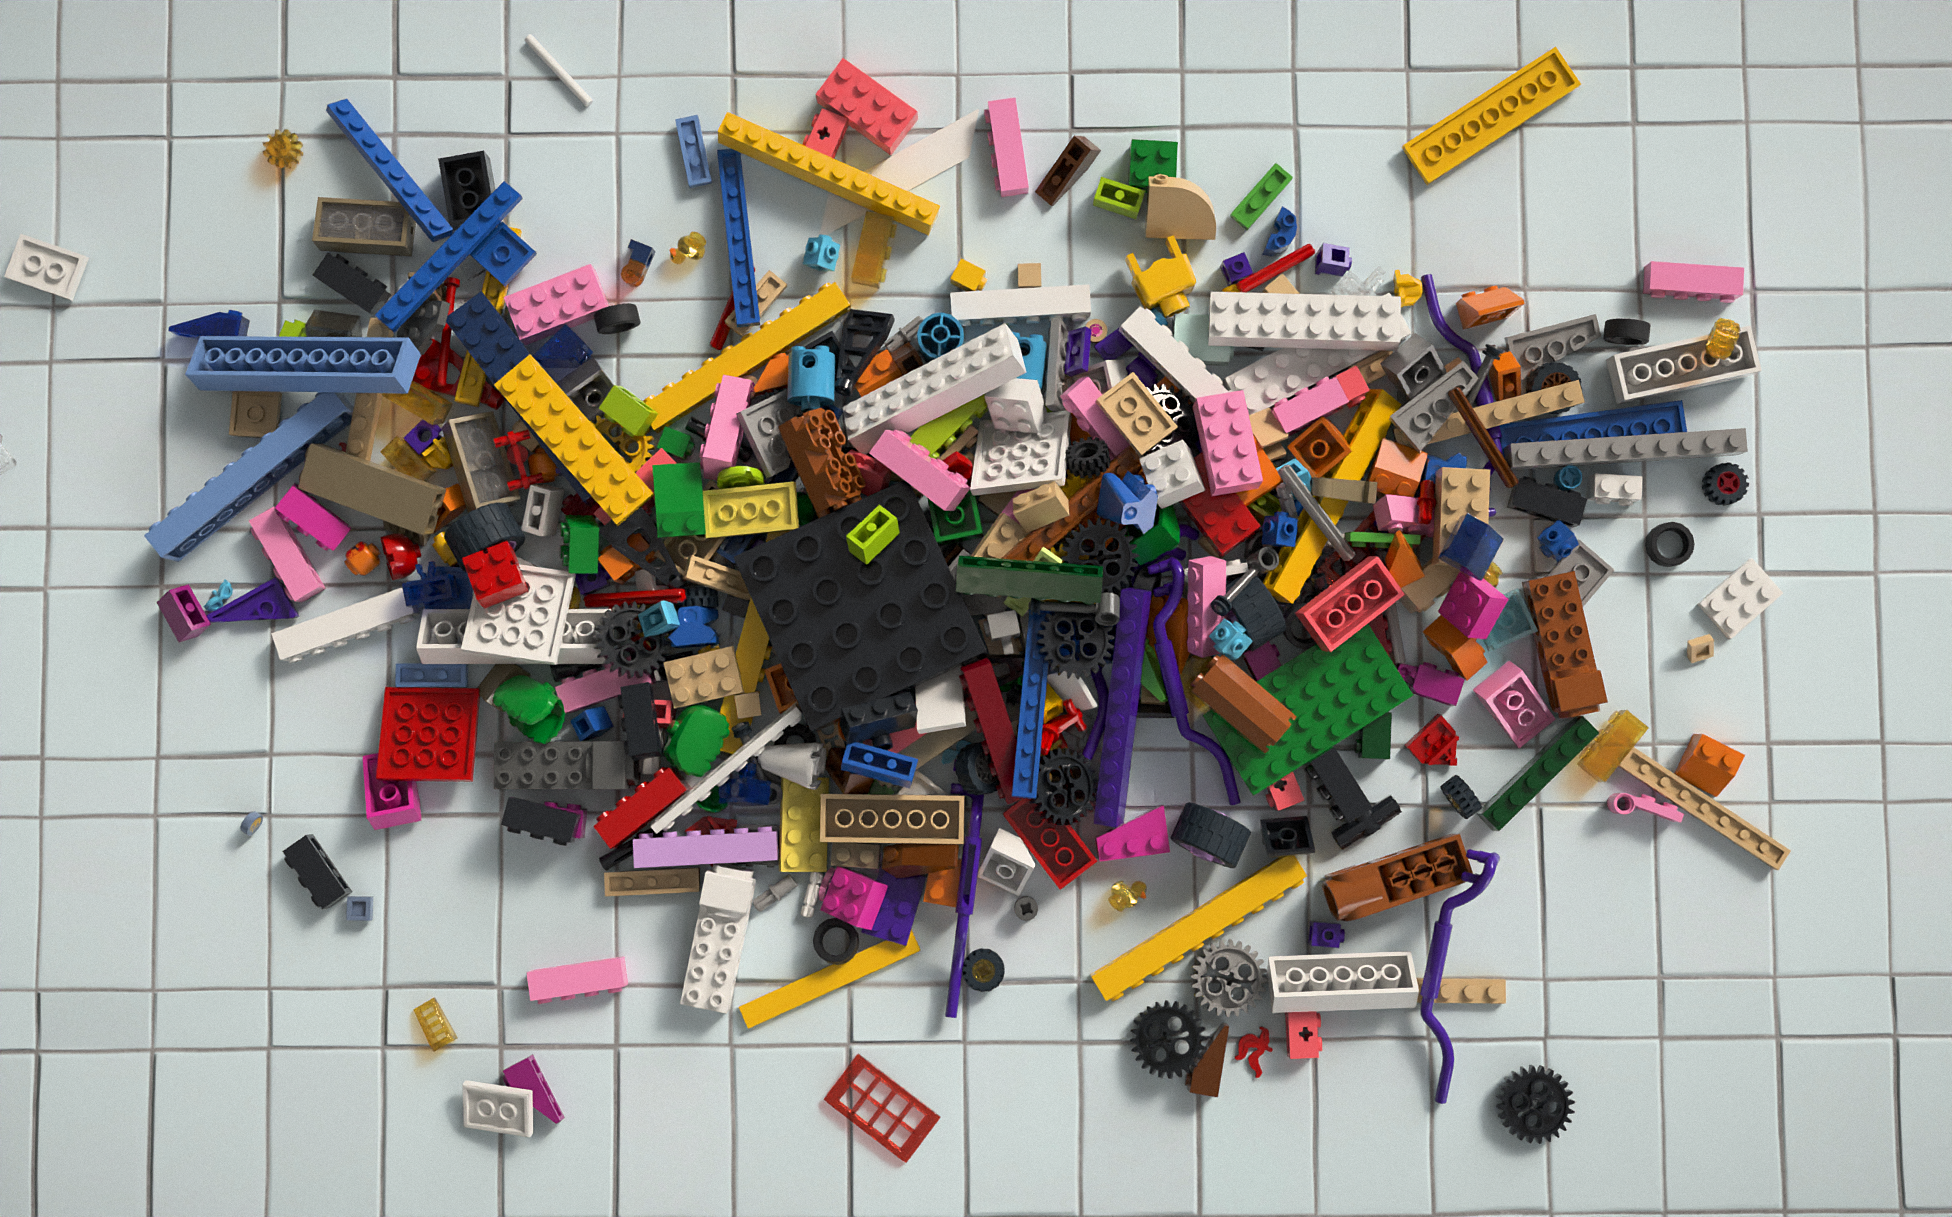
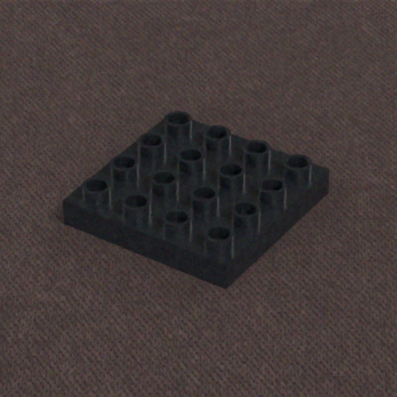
[733,480,987,733]

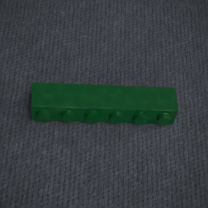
[956,555,1103,604]
[1476,716,1599,831]

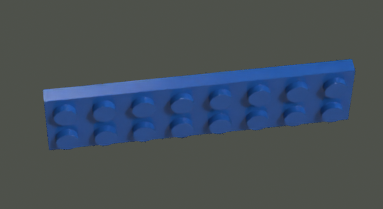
[1500,400,1687,471]

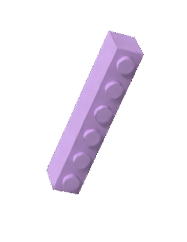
[633,827,779,868]

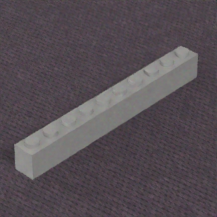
[1504,428,1748,470]

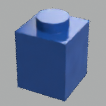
[570,706,614,742]

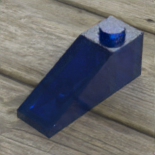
[168,310,250,339]

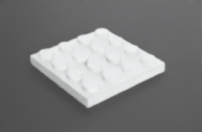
[970,410,1072,496]
[461,564,576,665]

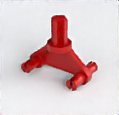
[493,429,544,491]
[1040,698,1087,755]

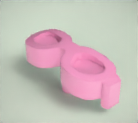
[819,867,836,901]

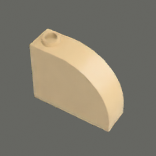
[1145,174,1216,240]

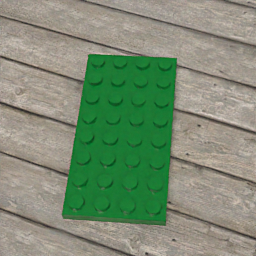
[1202,624,1414,796]

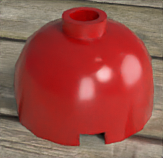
[380,533,421,581]

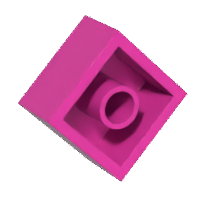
[1438,572,1509,639]
[820,866,888,930]

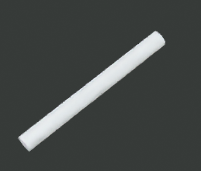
[524,35,593,107]

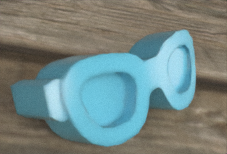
[203,579,233,612]
[941,740,972,765]

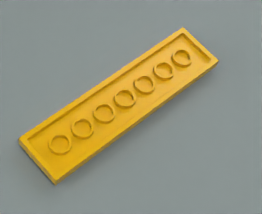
[1401,47,1581,185]
[494,354,654,526]

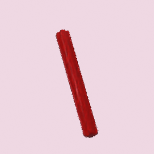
[583,588,686,608]

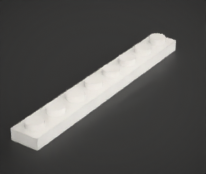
[650,701,802,834]

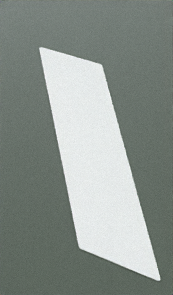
[820,109,979,235]

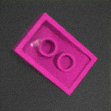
[363,753,422,830]

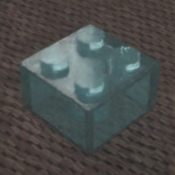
[1483,588,1538,652]

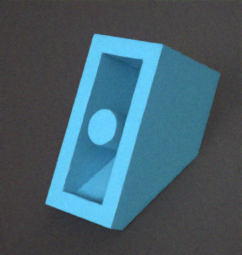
[638,600,680,637]

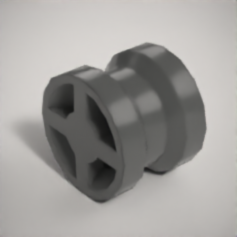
[1014,896,1038,921]

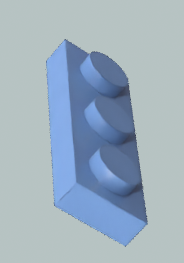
[675,115,712,188]
[395,663,468,687]

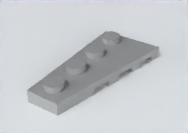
[1504,314,1601,380]
[1044,318,1071,412]
[1389,361,1478,454]

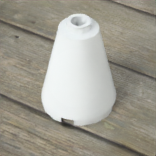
[758,742,826,790]

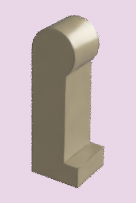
[1311,477,1377,504]

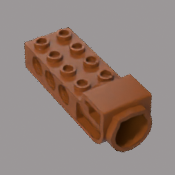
[1522,571,1608,719]
[1322,833,1473,921]

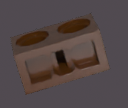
[825,747,874,794]

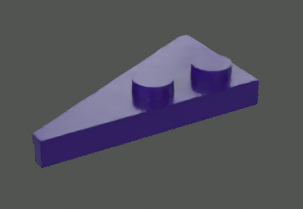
[206,577,299,623]

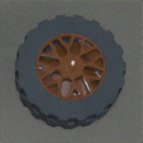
[1526,362,1582,414]

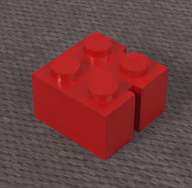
[462,541,529,609]

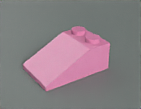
[1473,661,1556,748]

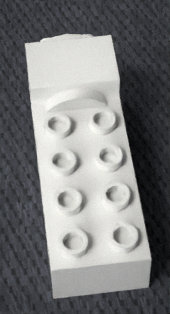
[680,863,756,1014]

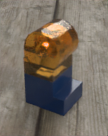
[621,239,656,287]

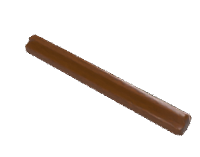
[1448,387,1518,488]

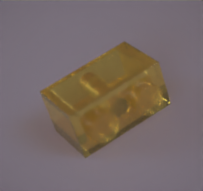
[380,436,437,482]

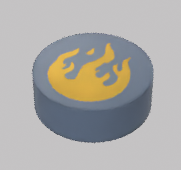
[240,811,263,836]

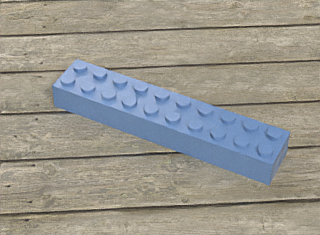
[185,336,421,394]
[144,392,354,562]

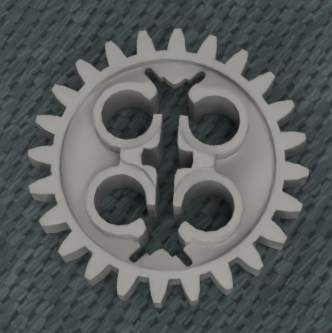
[1190,939,1268,1017]

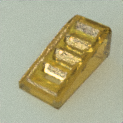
[413,997,458,1052]

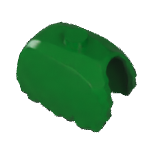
[492,675,565,744]
[664,704,730,777]

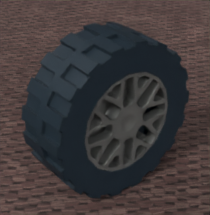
[955,742,998,795]

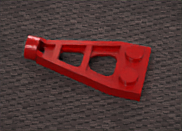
[412,338,505,410]

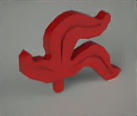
[1235,1026,1273,1078]

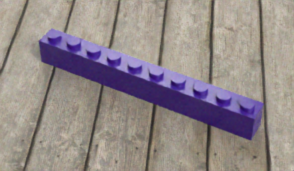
[1093,588,1152,828]

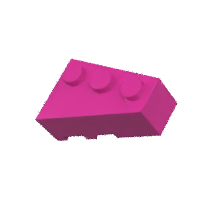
[275,483,352,551]
[1095,805,1170,862]

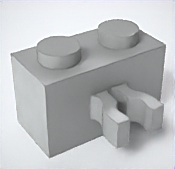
[983,610,1020,655]

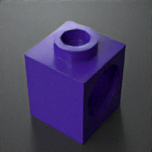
[1220,252,1253,286]
[404,418,444,456]

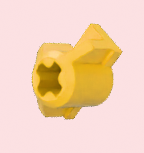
[1393,270,1422,307]
[422,437,453,469]

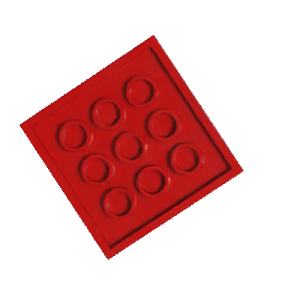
[376,687,480,782]

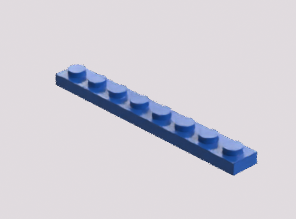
[326,99,453,242]
[717,149,760,327]
[375,181,523,333]
[1012,609,1053,799]

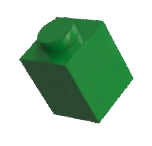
[657,426,695,461]

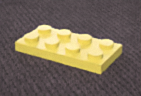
[703,482,799,539]
[779,777,829,872]

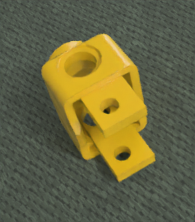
[1125,235,1196,318]

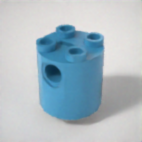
[917,313,964,363]
[1012,332,1047,391]
[787,346,835,412]

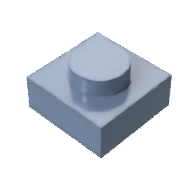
[346,896,373,921]

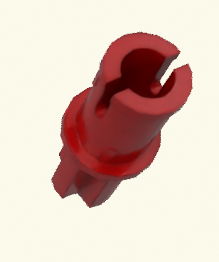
[1417,480,1436,525]

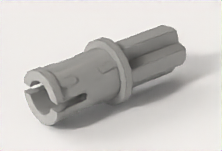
[884,316,923,353]
[752,874,798,911]

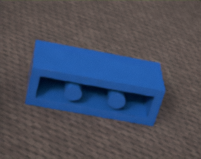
[841,742,918,789]

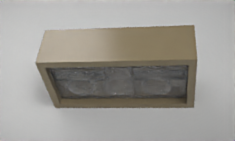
[312,197,416,256]
[442,411,520,513]

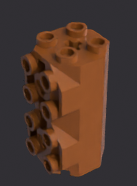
[778,408,865,518]
[1190,654,1297,753]

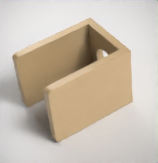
[1249,408,1288,461]

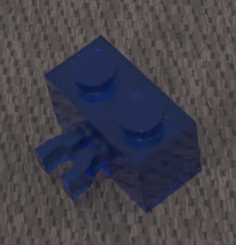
[402,561,460,608]
[719,763,771,807]

